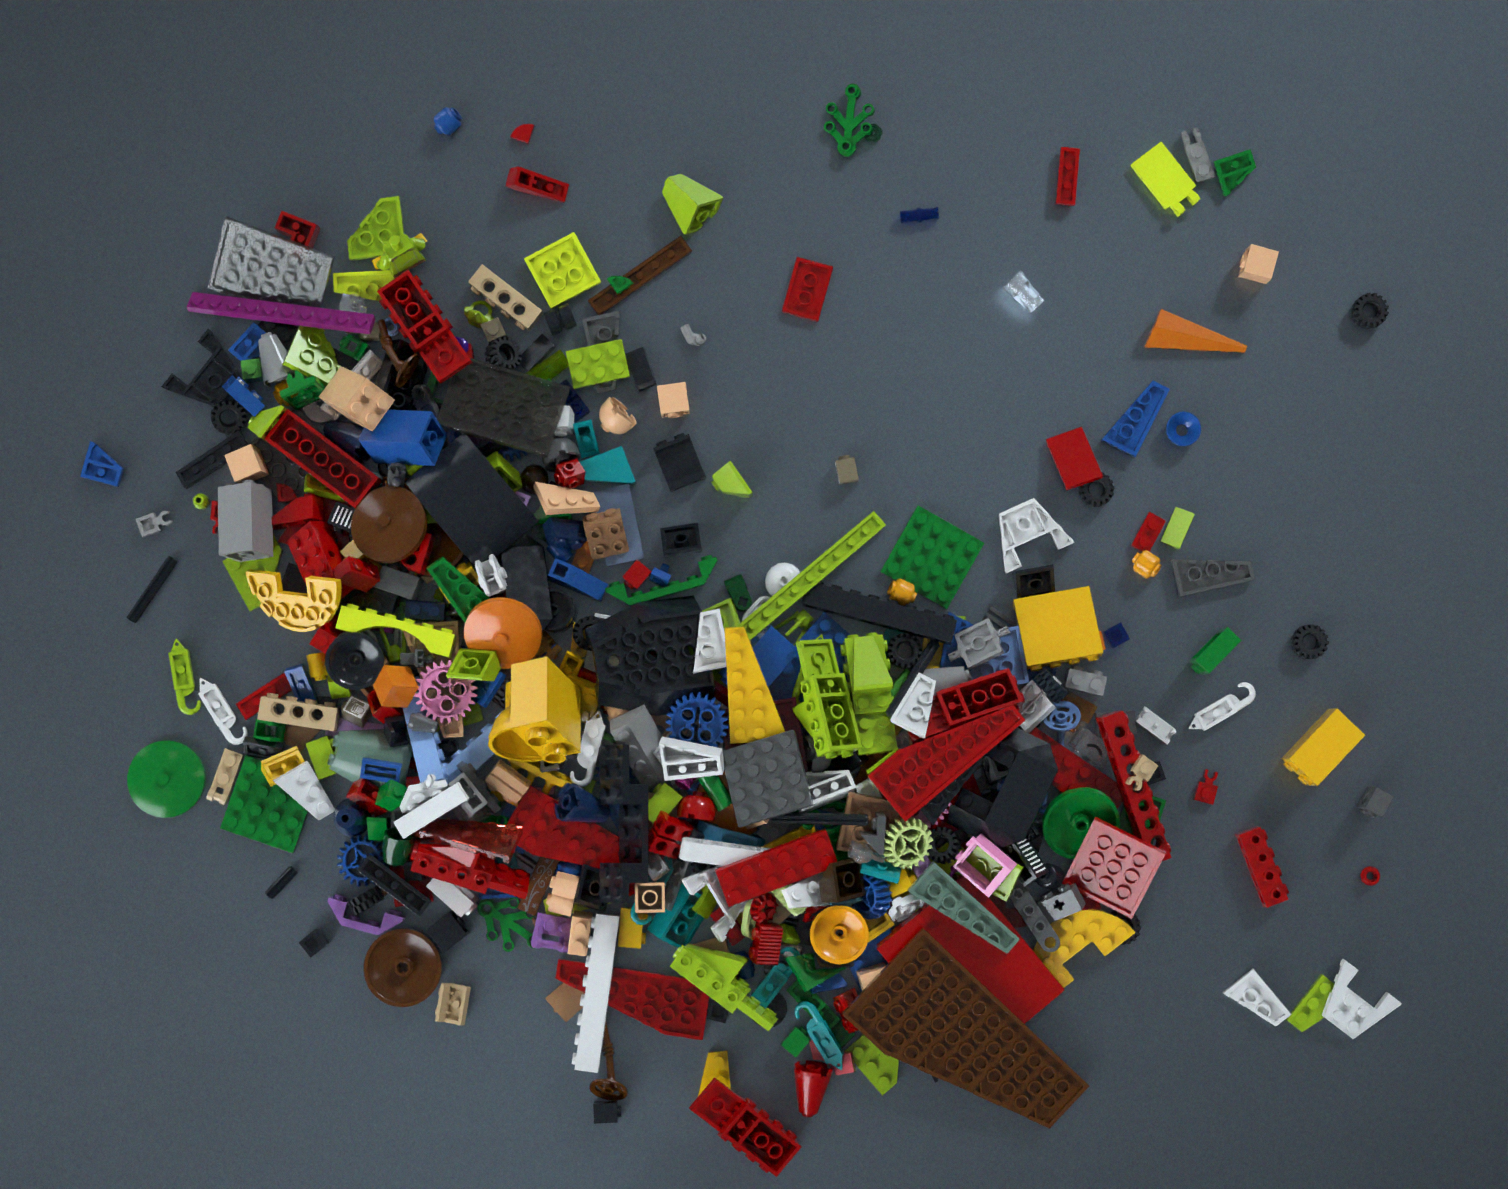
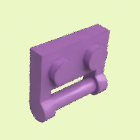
[531,912,572,953]

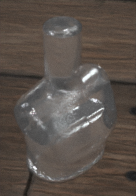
[848,840,885,864]

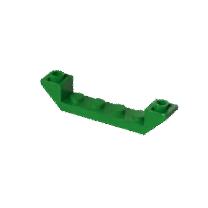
[605,555,718,606]

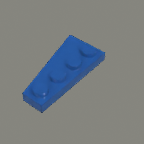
[1101,381,1170,457]

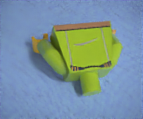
[372,233,427,278]

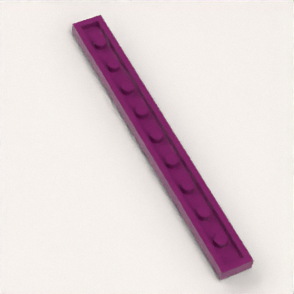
[187,292,376,334]

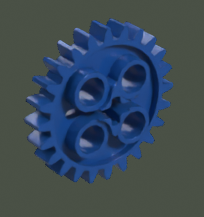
[665,692,729,748]

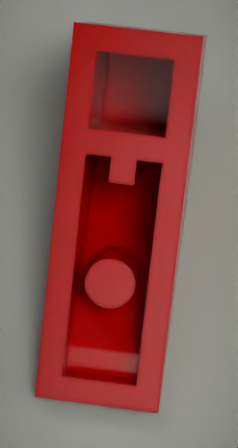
[505,166,569,203]
[271,493,324,530]

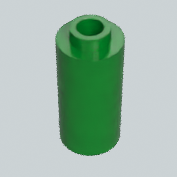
[698,775,733,812]

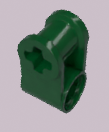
[724,574,752,612]

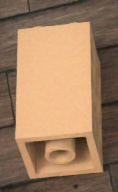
[319,366,395,432]

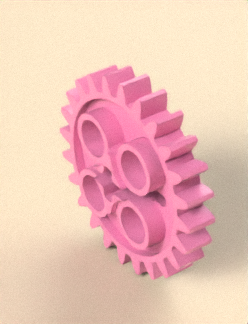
[414,660,478,723]

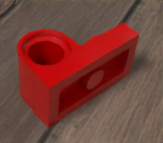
[401,533,435,575]

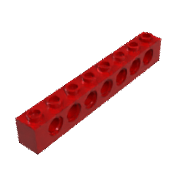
[1096,710,1172,861]

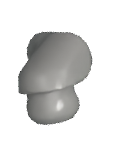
[680,324,707,346]

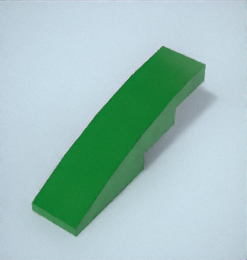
[786,980,856,1048]

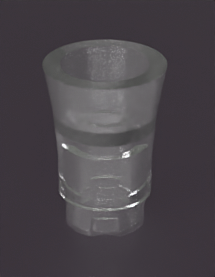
[1002,270,1044,313]

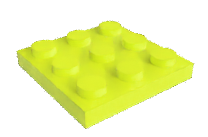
[524,232,601,310]

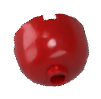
[676,791,716,821]

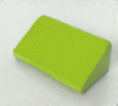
[1160,507,1195,549]

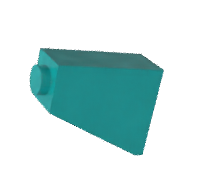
[580,446,636,485]

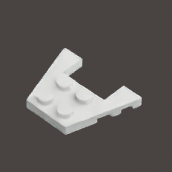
[998,498,1074,573]
[681,865,750,942]
[1322,959,1402,1039]

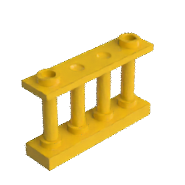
[490,760,572,807]

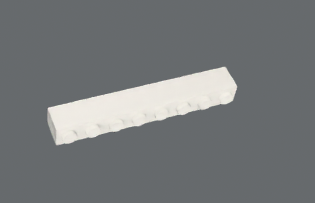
[572,913,620,1073]

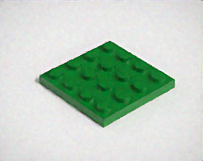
[880,505,984,610]
[220,755,308,853]

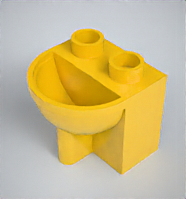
[488,656,581,763]

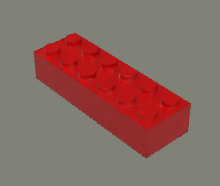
[264,409,383,509]

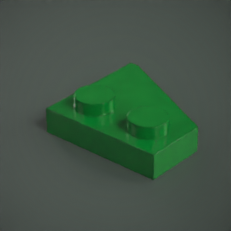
[1213,149,1256,196]

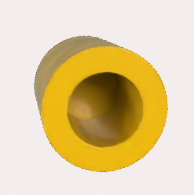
[306,652,328,681]

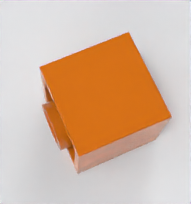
[373,665,419,708]

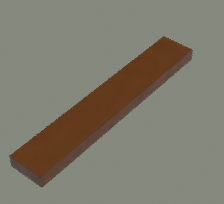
[588,236,692,315]

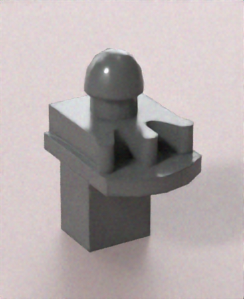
[387,462,406,488]
[400,649,435,668]

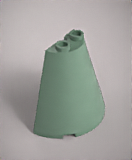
[328,727,412,787]

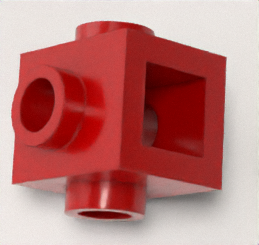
[554,458,585,489]

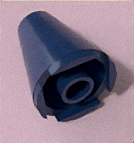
[323,420,370,463]
[554,783,610,822]
[333,798,372,837]

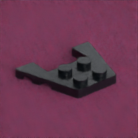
[161,329,243,406]

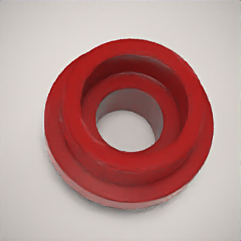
[1360,866,1380,886]

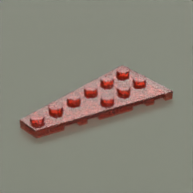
[411,818,523,864]

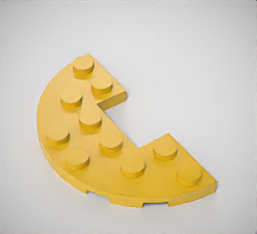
[246,569,342,632]
[1033,909,1135,988]

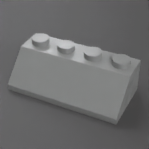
[610,704,665,790]

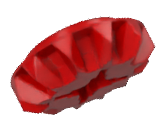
[750,893,779,924]

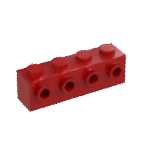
[1235,826,1289,908]

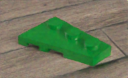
[785,953,846,992]

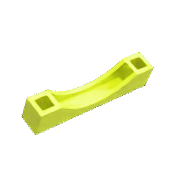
[335,604,457,659]

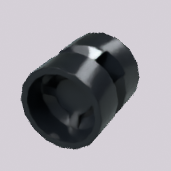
[543,303,577,336]

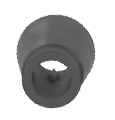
[408,712,438,733]

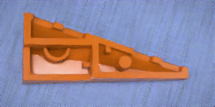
[1144,309,1248,353]

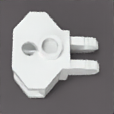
[475,554,507,597]

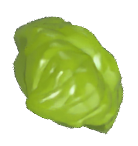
[464,300,494,328]

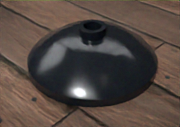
[325,632,384,690]

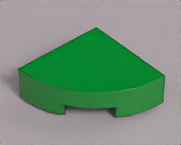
[607,276,633,295]

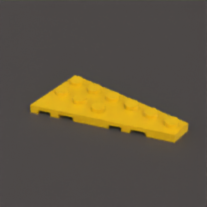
[725,627,785,744]

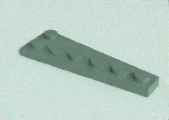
[908,862,1020,953]

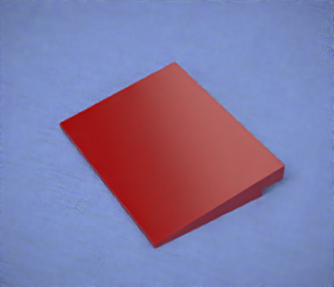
[876,875,1065,1024]

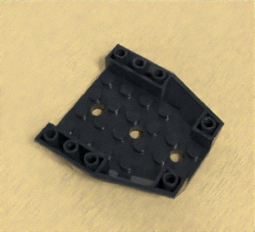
[585,595,715,716]

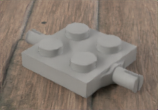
[948,618,1010,670]

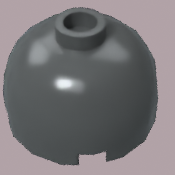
[541,436,581,472]
[803,735,832,773]

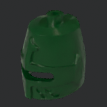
[382,827,416,867]

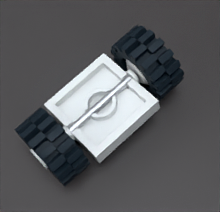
[1017,668,1069,733]

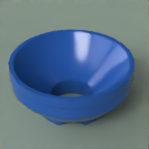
[1166,411,1201,446]

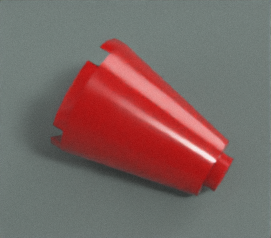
[794,1060,833,1117]

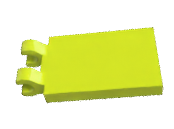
[1130,142,1201,217]

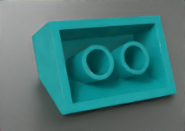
[647,882,704,948]

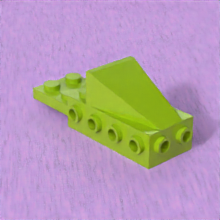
[840,632,897,755]
[792,639,862,759]
[670,943,778,1031]

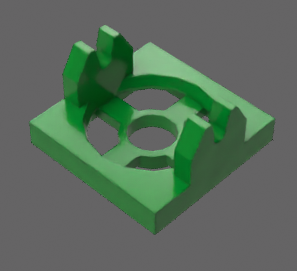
[279,370,326,410]

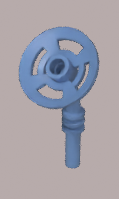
[1043,701,1081,748]

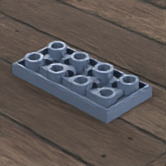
[591,484,644,567]

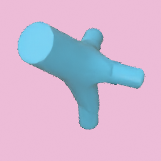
[830,897,862,908]

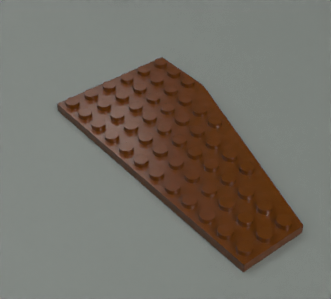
[842,927,1089,1129]

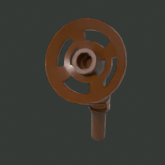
[378,319,420,388]
[589,1022,628,1101]

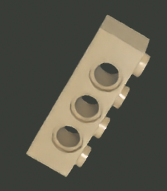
[468,264,543,331]
[257,693,341,731]

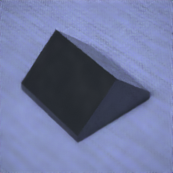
[660,523,702,558]
[1012,564,1055,599]
[574,864,607,912]

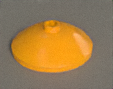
[810,905,869,964]

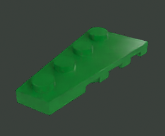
[426,557,491,623]

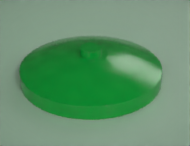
[127,741,206,818]
[1042,787,1120,860]

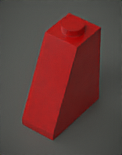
[309,615,344,654]

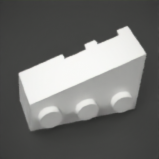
[659,736,725,781]
[799,770,857,813]

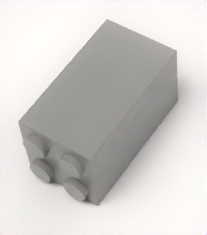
[218,480,273,562]

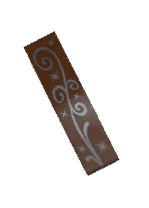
[517,857,559,916]

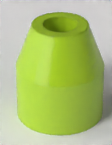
[193,493,210,510]

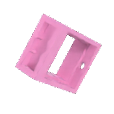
[953,833,1017,898]

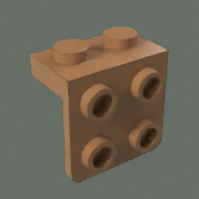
[583,508,629,559]

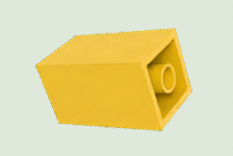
[1281,708,1365,786]

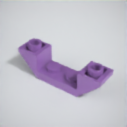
[327,894,406,935]

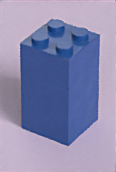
[359,410,447,466]
[718,625,798,687]

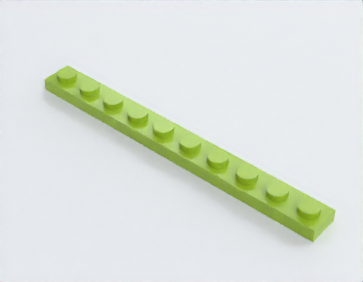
[736,511,886,640]

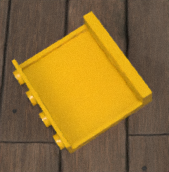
[1012,586,1103,672]

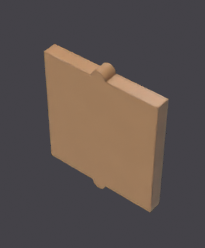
[284,708,321,752]
[545,983,585,1022]

